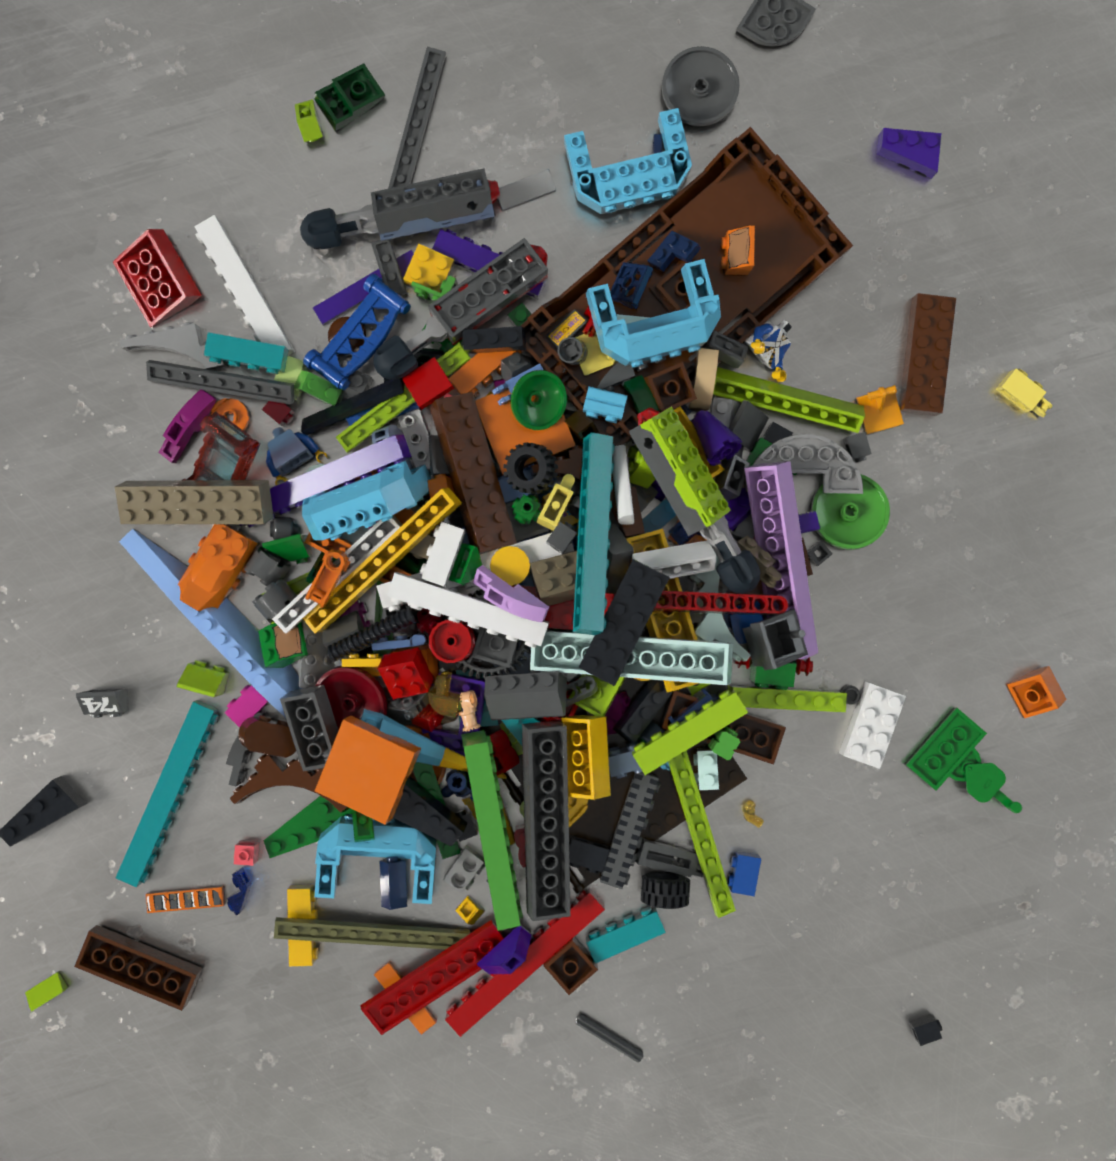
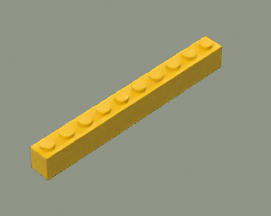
[303,488,462,634]

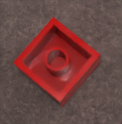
[377,647,434,700]

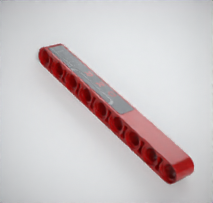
[611,591,788,616]

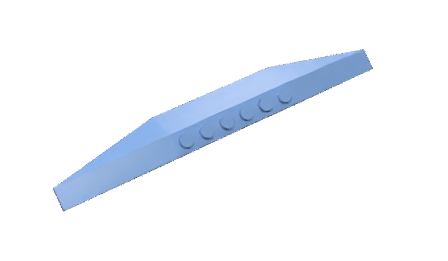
[119,529,303,718]

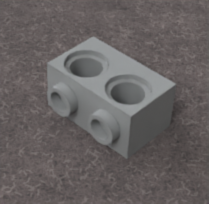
[443,845,485,894]

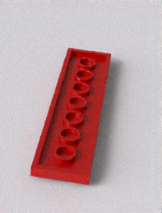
[360,920,504,1035]

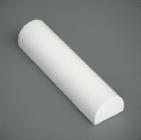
[612,445,635,525]

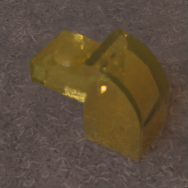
[428,671,462,718]

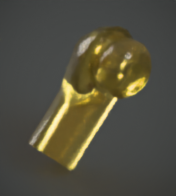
[743,800,764,828]

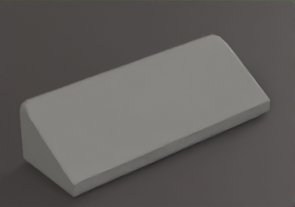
[498,169,556,211]

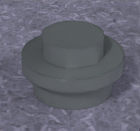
[841,685,860,705]

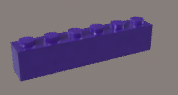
[432,229,547,300]

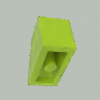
[295,99,323,142]

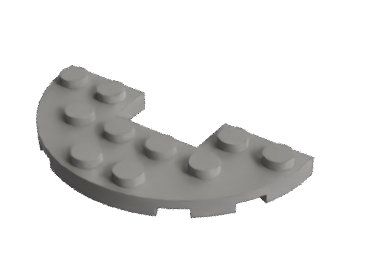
[745,434,863,494]

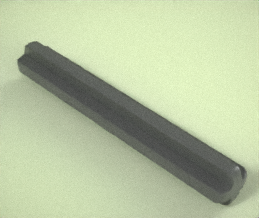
[576,1014,643,1063]

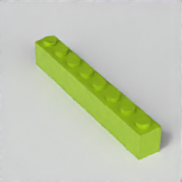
[713,367,865,433]

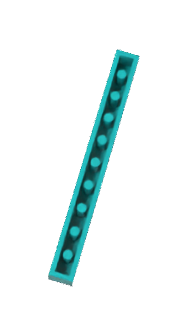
[573,432,615,635]
[115,700,219,887]

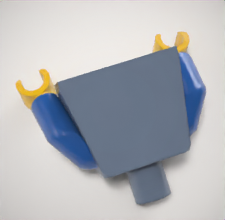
[266,427,328,486]

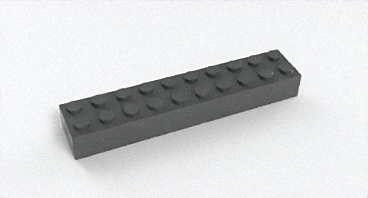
[522,720,571,921]

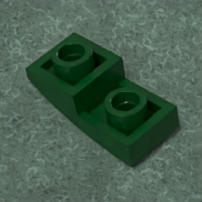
[624,375,660,414]

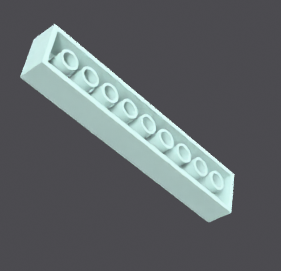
[530,630,733,685]

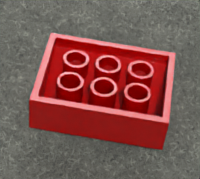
[113,229,202,328]

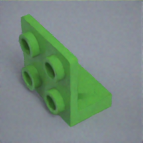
[411,275,458,302]

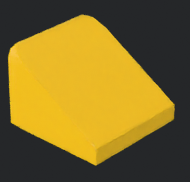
[455,896,485,925]

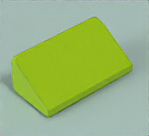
[25,972,68,1012]

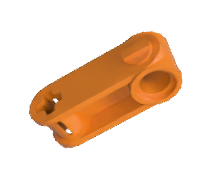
[305,548,351,608]

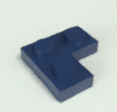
[647,231,701,272]

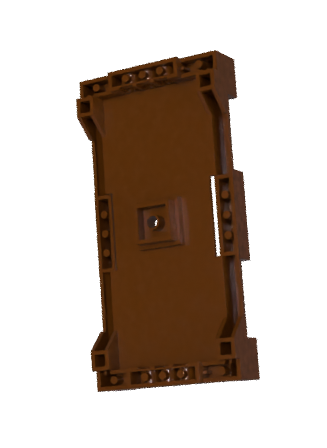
[521,127,853,446]

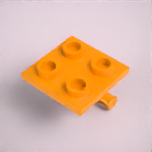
[856,385,904,435]

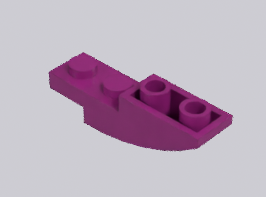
[158,389,217,463]

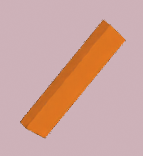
[374,961,437,1035]

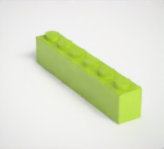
[728,685,847,712]
[632,690,748,775]

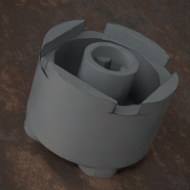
[244,544,292,586]
[252,579,298,623]

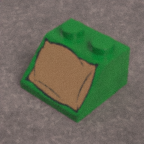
[258,622,308,668]

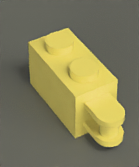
[996,368,1053,417]
[537,474,575,531]

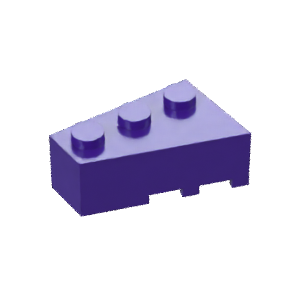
[876,128,942,179]

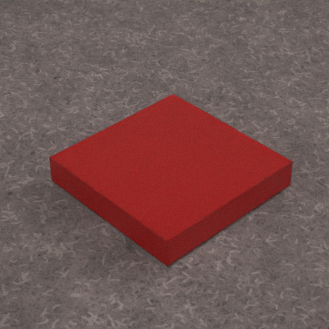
[402,357,454,410]

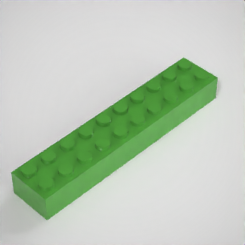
[461,730,523,931]

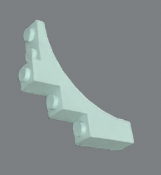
[689,551,751,662]

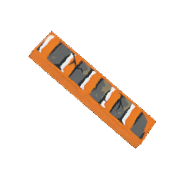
[146,886,225,913]

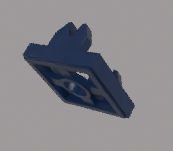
[610,262,653,310]

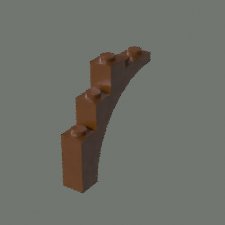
[530,445,645,538]
[230,754,349,813]

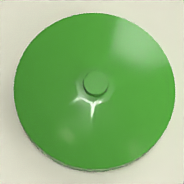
[811,474,890,550]

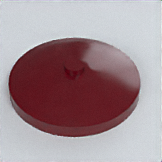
[315,666,387,730]

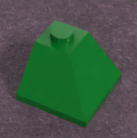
[262,534,312,564]

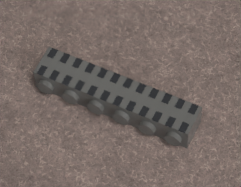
[600,772,661,889]

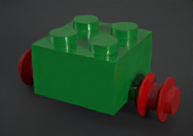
[734,650,813,690]

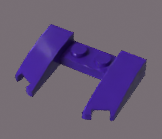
[422,672,485,756]

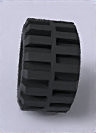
[503,442,558,494]
[641,872,690,909]

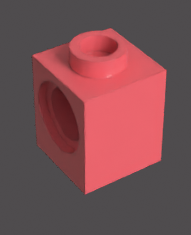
[234,841,259,866]

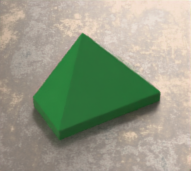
[448,543,482,585]

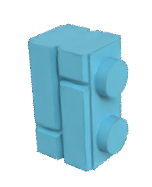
[583,386,627,423]

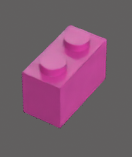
[225,685,269,728]

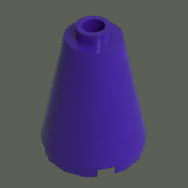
[693,410,742,466]

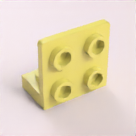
[575,332,618,376]

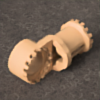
[458,690,480,732]

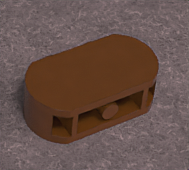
[238,715,296,758]

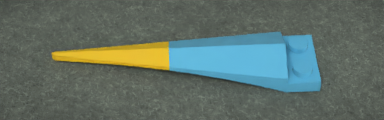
[360,709,506,779]

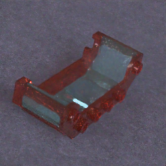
[182,411,261,480]

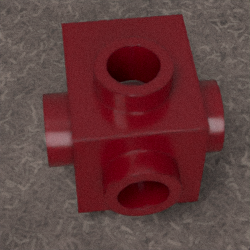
[416,608,444,636]

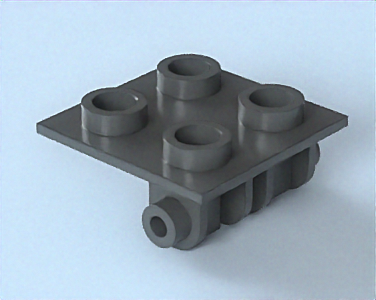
[387,685,435,720]

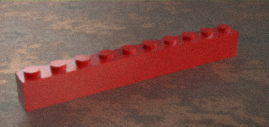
[445,888,605,1037]

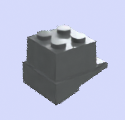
[743,609,808,670]

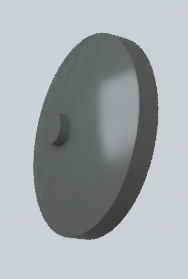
[662,46,740,126]

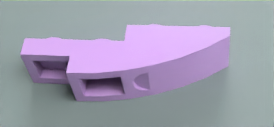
[473,565,549,623]

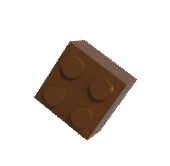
[644,362,697,412]
[543,937,598,995]

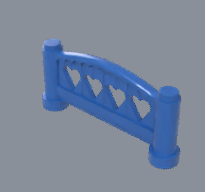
[303,274,411,390]

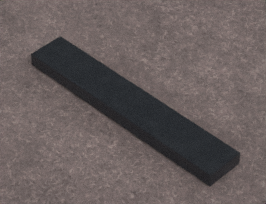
[301,378,404,435]

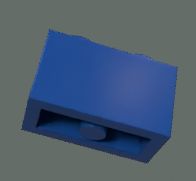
[727,851,761,897]

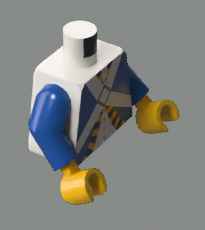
[745,320,792,382]

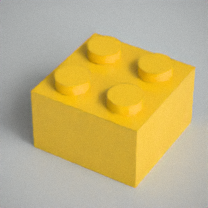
[403,243,454,293]

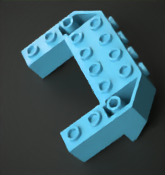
[564,108,692,214]
[586,259,721,368]
[302,460,432,541]
[314,814,436,904]

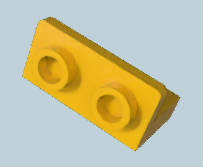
[342,653,383,676]

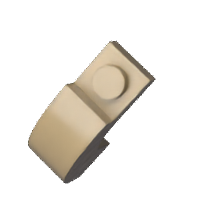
[688,348,719,412]

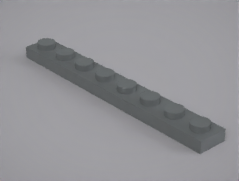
[388,46,446,189]
[146,360,294,404]

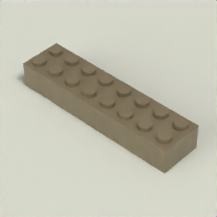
[115,480,274,524]

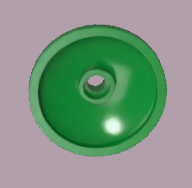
[511,370,567,430]

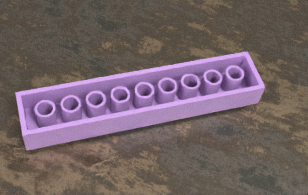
[744,461,818,659]

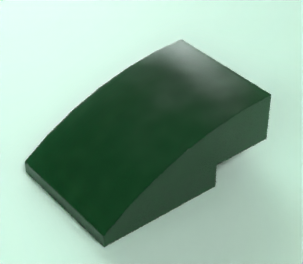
[314,63,385,131]

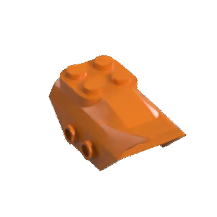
[178,524,258,612]

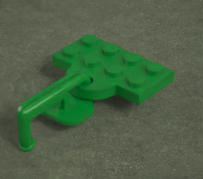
[905,708,1022,813]

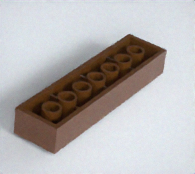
[429,392,517,554]

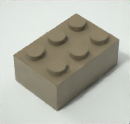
[530,551,577,606]

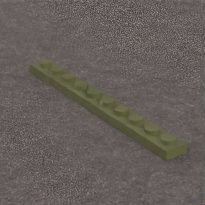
[274,917,470,950]

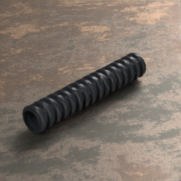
[327,606,418,662]

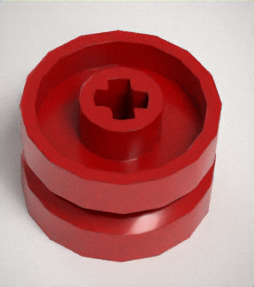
[429,620,476,663]

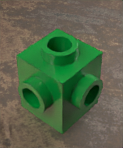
[512,494,541,525]

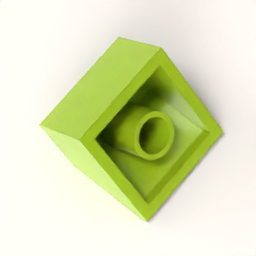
[176,660,230,697]

